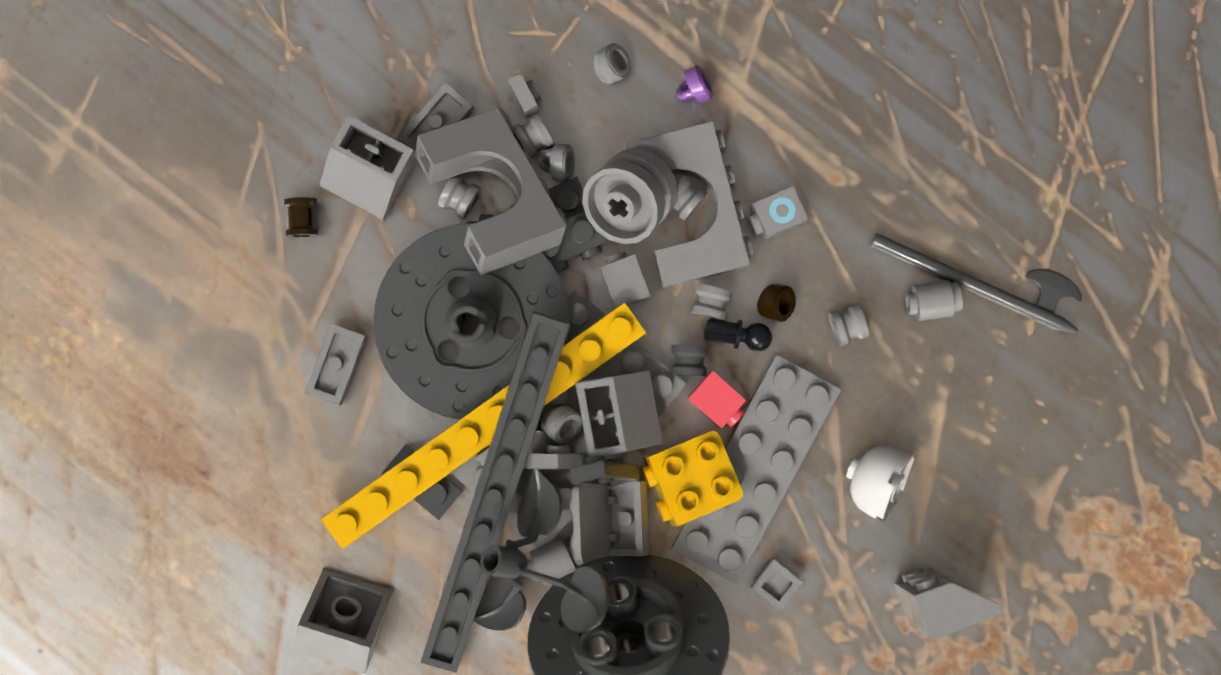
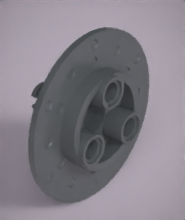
[373,223,571,419]
[527,555,730,675]

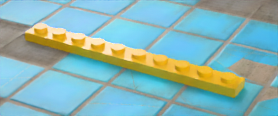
[320,302,646,550]

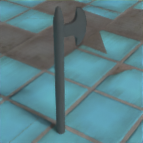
[870,233,1082,334]

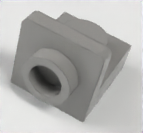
[526,431,585,469]

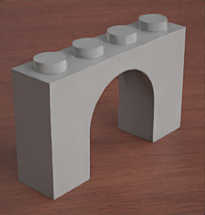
[415,108,567,275]
[626,121,754,289]

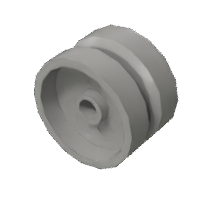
[582,148,678,244]

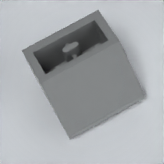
[319,115,417,220]
[575,371,663,457]

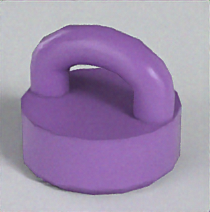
[676,65,713,104]

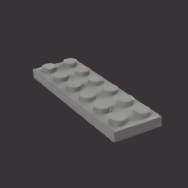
[671,354,841,584]

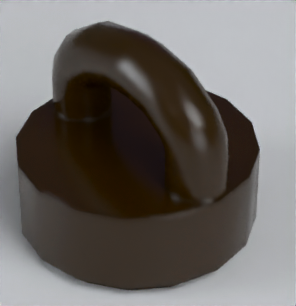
[757,283,796,322]

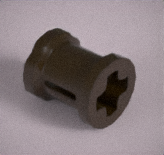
[284,197,318,238]

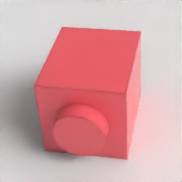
[687,371,746,428]

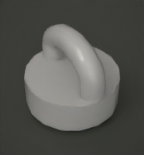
[593,43,631,84]
[537,144,574,181]
[540,406,582,444]

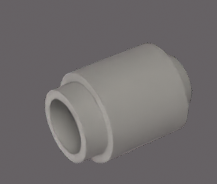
[905,280,963,321]
[527,537,583,586]

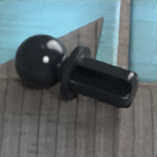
[704,319,772,352]

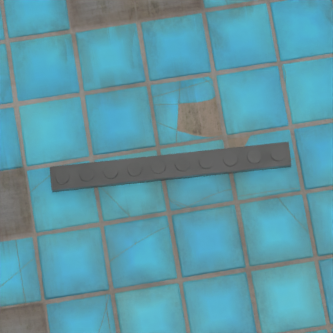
[421,311,570,673]

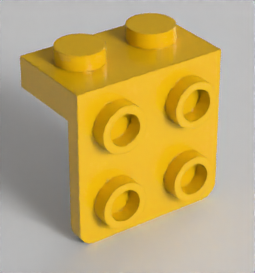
[641,431,743,527]

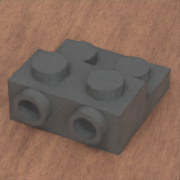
[511,177,607,273]

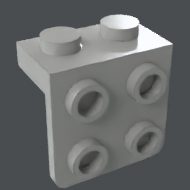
[570,481,649,561]

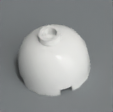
[846,445,914,522]

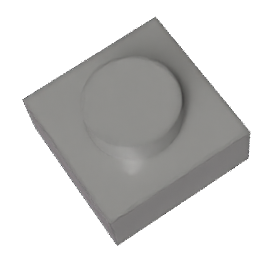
[508,73,542,118]
[750,558,803,612]

